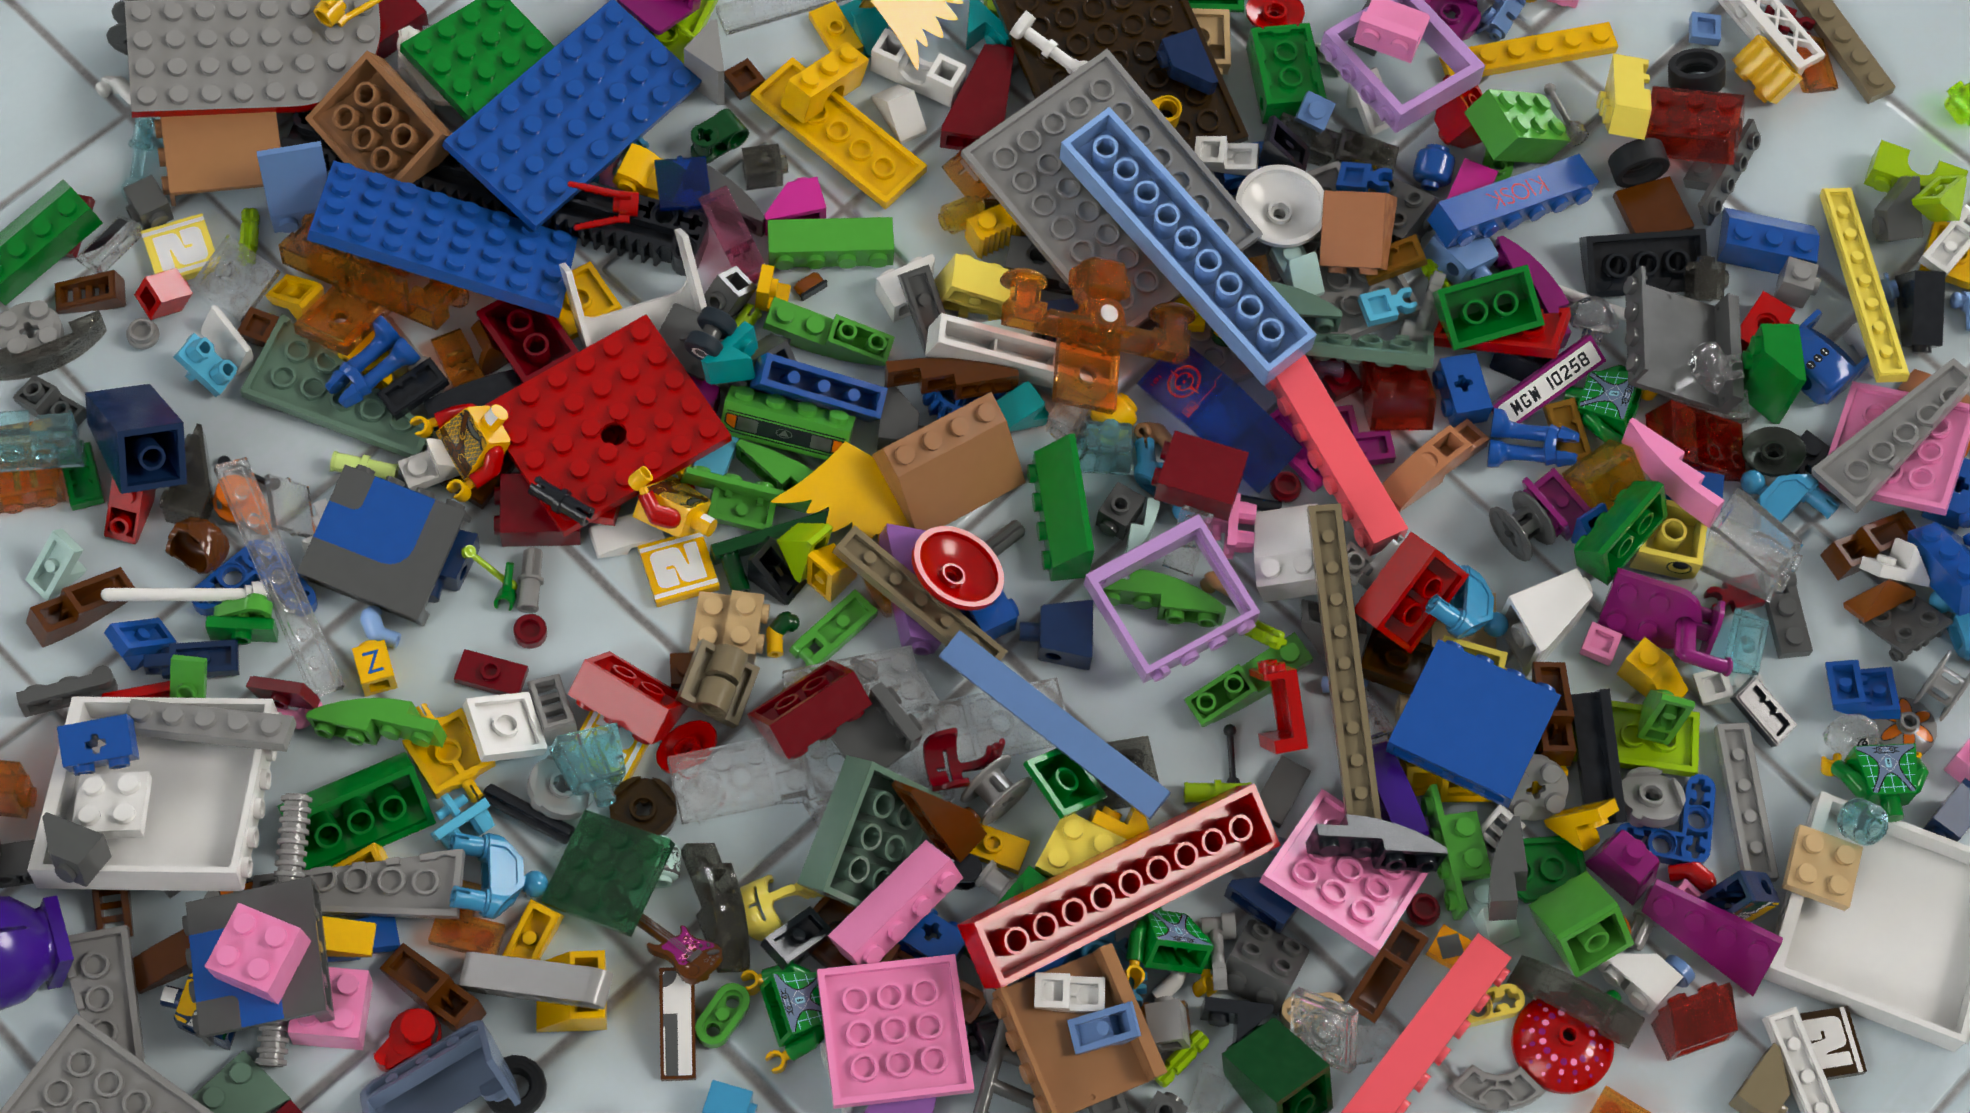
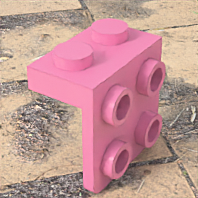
[1354,0,1430,63]

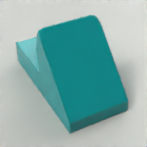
[839,0,889,58]
[966,0,1012,50]
[701,321,759,385]
[996,381,1052,431]

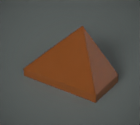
[1843,579,1916,623]

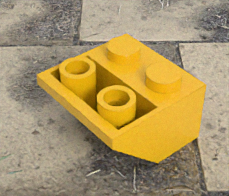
[536,950,607,1032]

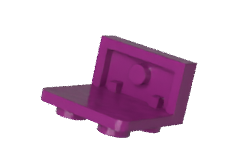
[617,0,701,35]
[1522,468,1591,541]

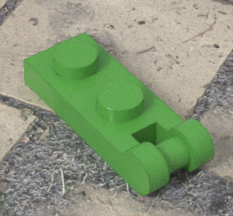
[789,589,878,672]

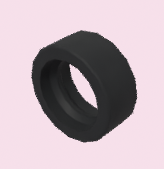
[1668,48,1726,98]
[1608,138,1670,188]

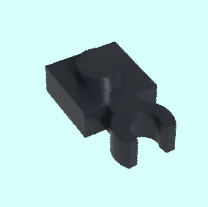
[1794,430,1830,474]

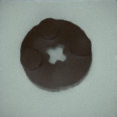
[609,776,677,846]

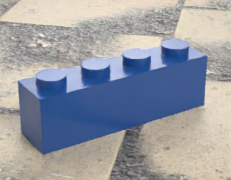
[750,353,888,422]

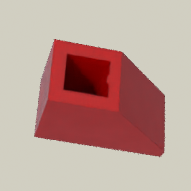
[104,476,156,544]

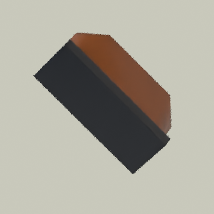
[793,272,827,301]

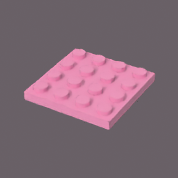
[1818,381,1970,516]
[1259,789,1428,957]
[816,954,975,1109]

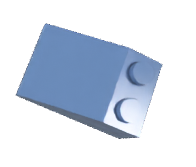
[256,141,328,233]

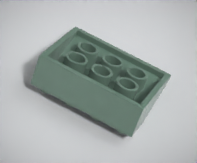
[797,755,943,908]

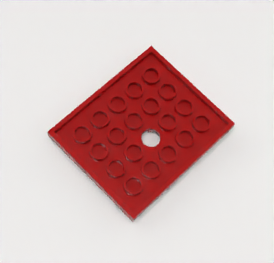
[483,314,732,537]

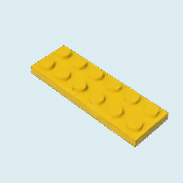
[751,57,927,210]

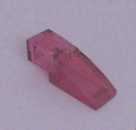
[698,185,766,284]

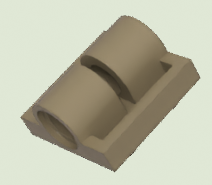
[675,639,760,729]

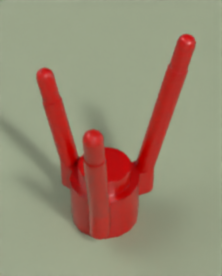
[567,181,639,231]

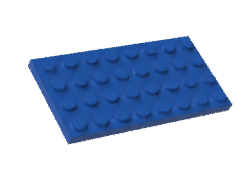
[442,0,702,231]
[307,160,578,318]

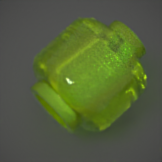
[1944,81,1970,126]

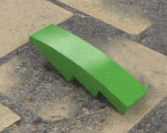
[736,439,829,508]

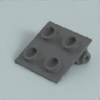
[1859,595,1953,662]

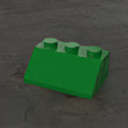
[1432,264,1545,351]
[1742,324,1806,424]
[1574,481,1668,586]

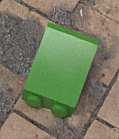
[1528,871,1634,979]

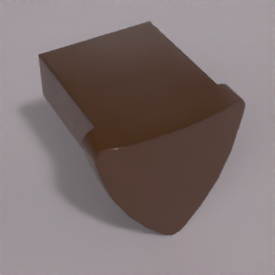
[471,320,509,376]

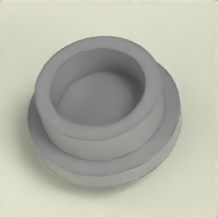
[126,318,160,349]

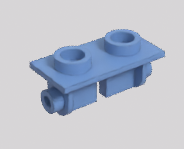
[1476,0,1526,41]

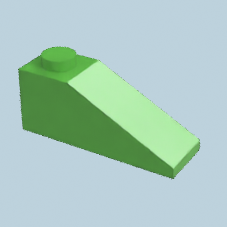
[1637,689,1695,745]

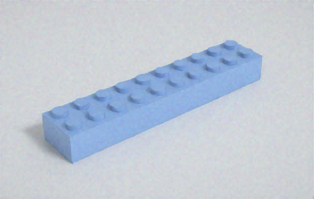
[1059,107,1317,386]

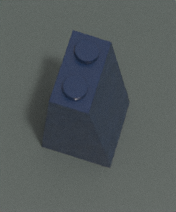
[85,384,187,494]

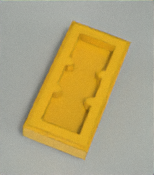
[808,1,864,53]
[969,823,1030,875]

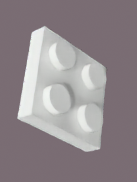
[463,692,548,762]
[72,771,152,839]

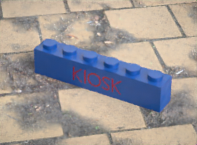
[1427,154,1599,249]

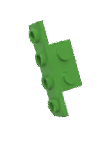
[680,465,812,532]
[1421,784,1491,921]

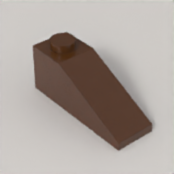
[891,780,987,863]

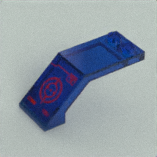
[1136,338,1303,494]

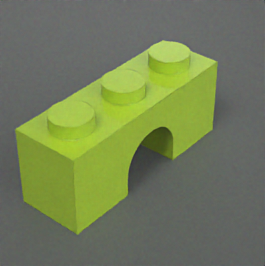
[1864,140,1968,193]

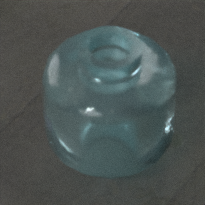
[1837,798,1888,846]

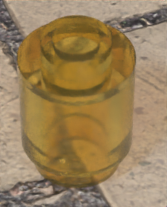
[938,195,985,234]

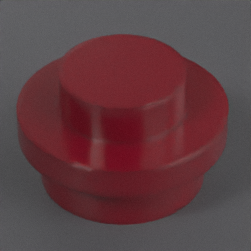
[1269,471,1302,503]
[1406,893,1441,927]

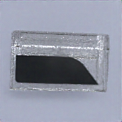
[76,215,142,274]

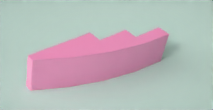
[1621,418,1725,528]

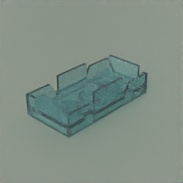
[0,410,85,472]

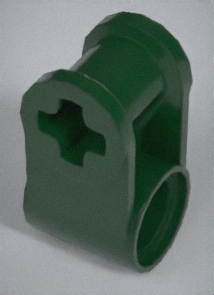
[691,108,749,164]

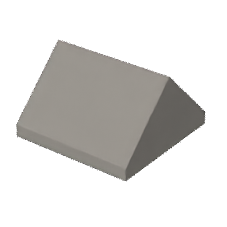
[684,19,725,105]

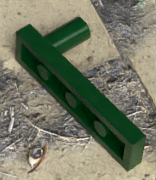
[709,510,829,592]

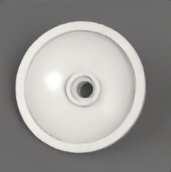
[1235,164,1324,248]

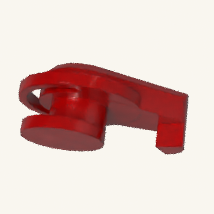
[374,1008,442,1072]

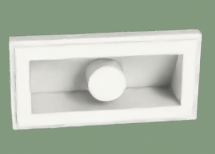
[201,305,255,376]

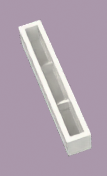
[925,313,1120,401]

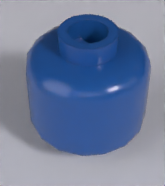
[1413,144,1455,192]

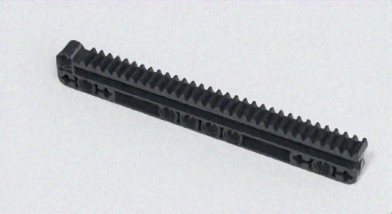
[281,110,709,276]

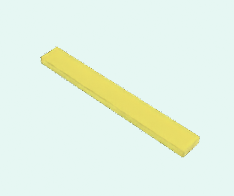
[1819,188,1910,383]

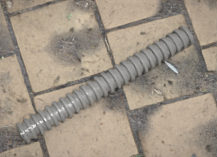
[255,793,312,1067]

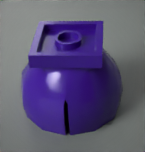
[0,895,74,1011]

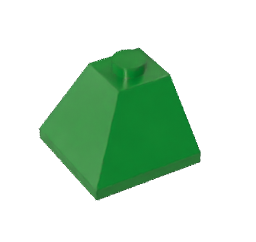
[1023,748,1108,819]

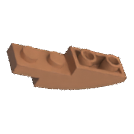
[1382,419,1490,512]

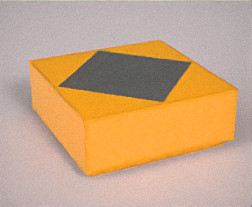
[1426,924,1472,969]

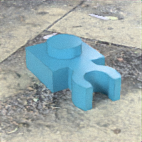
[1357,287,1418,327]

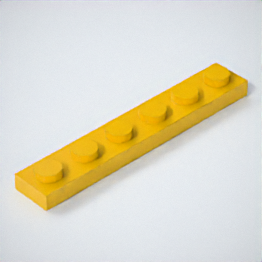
[1439,22,1618,77]

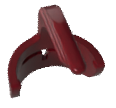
[923,728,1006,792]

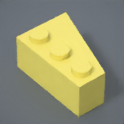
[1596,53,1652,140]
[934,253,1043,321]

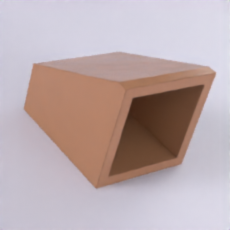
[1319,190,1397,275]

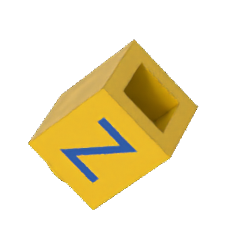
[352,640,398,697]

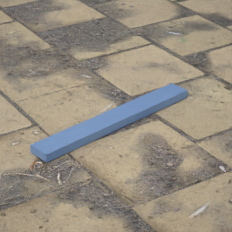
[939,630,1171,820]

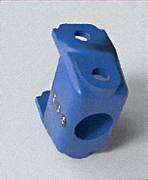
[1799,309,1870,405]

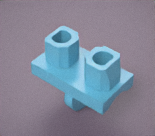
[173,333,237,397]
[430,793,495,850]

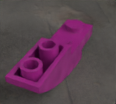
[1493,236,1572,349]

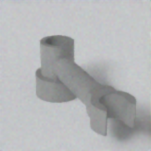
[1398,270,1446,341]
[1201,912,1237,990]

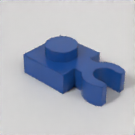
[1336,162,1393,193]

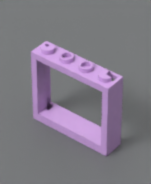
[1320,0,1485,133]
[1084,514,1260,683]

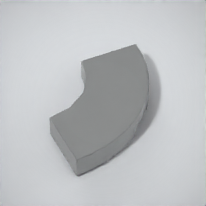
[1447,1064,1546,1112]

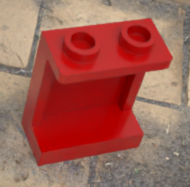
[1249,659,1308,754]

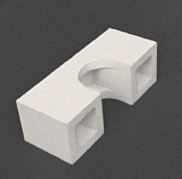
[870,28,967,108]

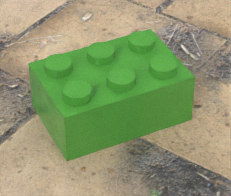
[1464,89,1571,164]

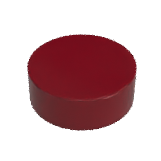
[513,614,547,649]

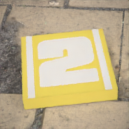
[141,213,221,280]

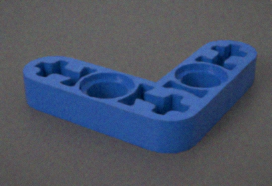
[192,541,318,618]
[1613,774,1716,865]

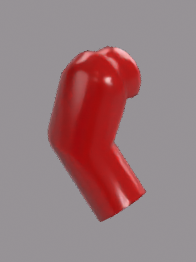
[1668,862,1717,893]

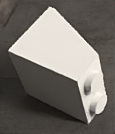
[1501,568,1593,677]

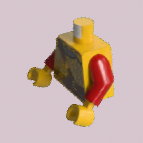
[410,403,510,502]
[628,464,717,538]

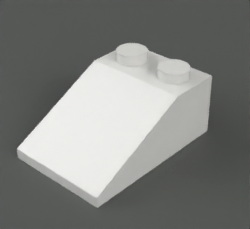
[1254,503,1319,602]

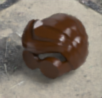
[165,517,230,574]

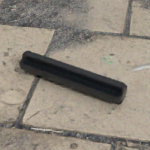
[481,784,575,844]

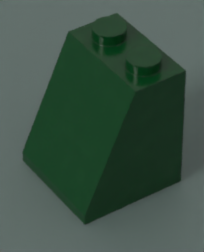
[1222,1017,1333,1113]

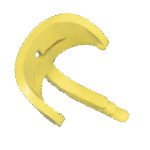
[735,875,824,941]

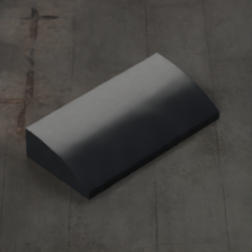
[1579,229,1709,298]

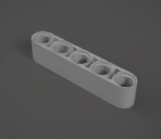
[458,952,613,1009]

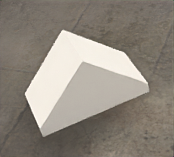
[871,84,927,144]

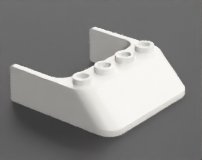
[559,228,707,349]

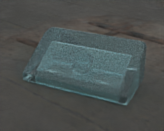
[1724,608,1769,675]

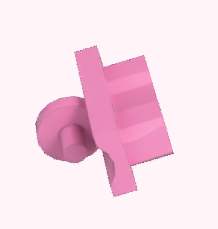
[1204,493,1257,559]

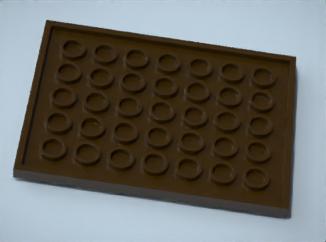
[992,0,1249,151]

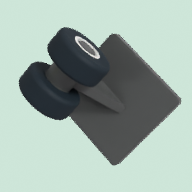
[659,303,737,381]

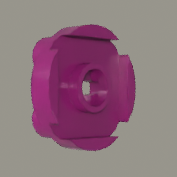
[1424,0,1481,41]

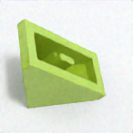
[1911,175,1967,222]
[776,523,833,583]

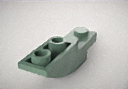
[1269,281,1342,333]

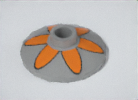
[1872,697,1937,755]

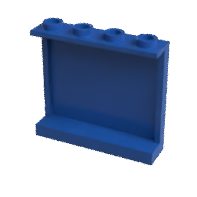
[1386,639,1561,808]

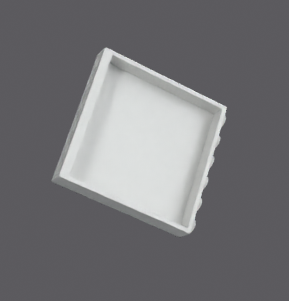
[27,697,282,892]
[1763,791,1970,1052]

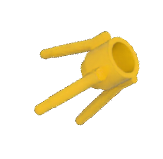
[313,0,383,28]

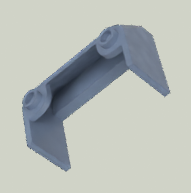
[360,1020,521,1113]

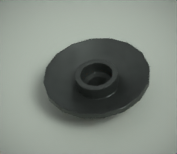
[1742,427,1806,477]

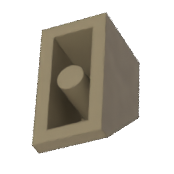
[1729,1043,1790,1113]

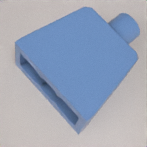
[1423,234,1498,285]

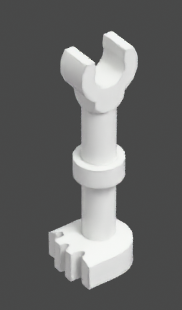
[1009,11,1088,74]

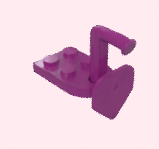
[1597,567,1733,677]

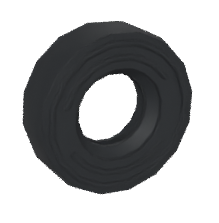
[486,1055,547,1113]

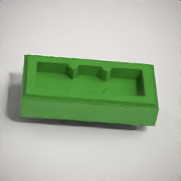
[170,654,207,698]

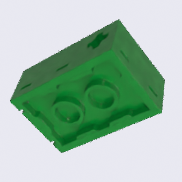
[1246,23,1327,124]

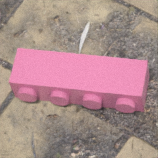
[828,840,963,965]

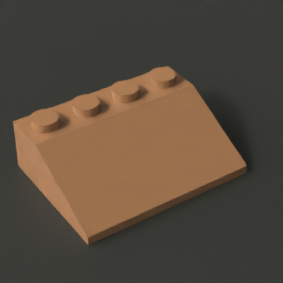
[305,51,452,183]
[872,392,1026,530]

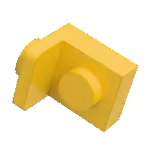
[754,264,791,312]

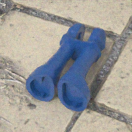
[325,315,421,409]
[1487,408,1580,468]

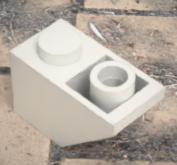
[876,254,935,323]
[1598,954,1683,1015]

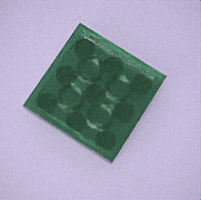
[541,809,675,937]

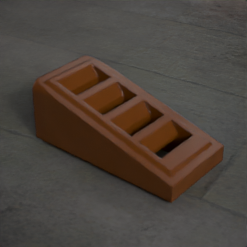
[54,270,126,314]
[91,889,134,937]

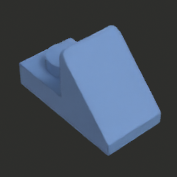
[1067,1001,1141,1055]

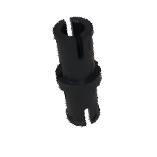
[528,476,595,527]

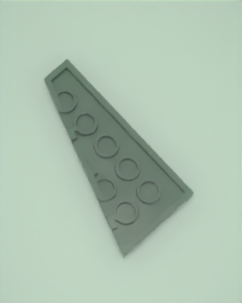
[240,313,433,458]

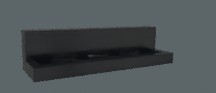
[1571,688,1627,825]

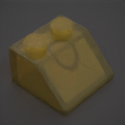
[1562,439,1646,511]

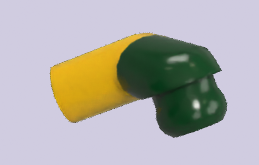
[766,611,800,658]

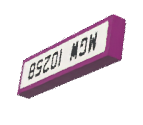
[1492,334,1606,423]

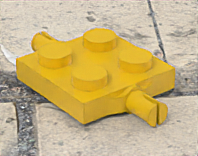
[402,703,496,803]

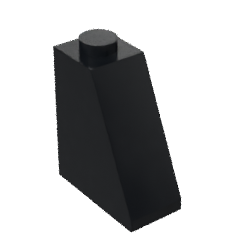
[1895,270,1946,353]

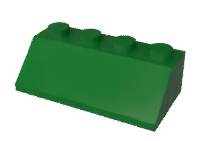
[0,179,103,306]
[1027,433,1095,581]
[277,752,436,870]

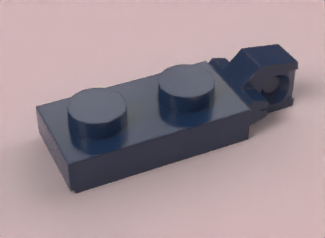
[144,639,240,679]

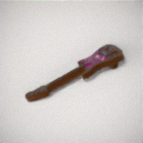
[607,885,723,985]

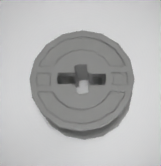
[1913,650,1970,722]
[960,754,1033,826]

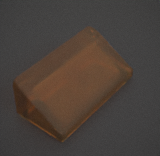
[1796,35,1838,93]

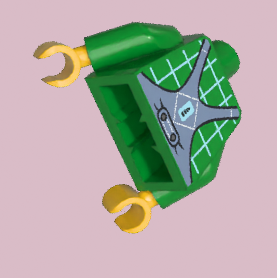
[1564,365,1657,464]
[1820,743,1929,822]
[1124,907,1217,997]
[741,963,825,1074]

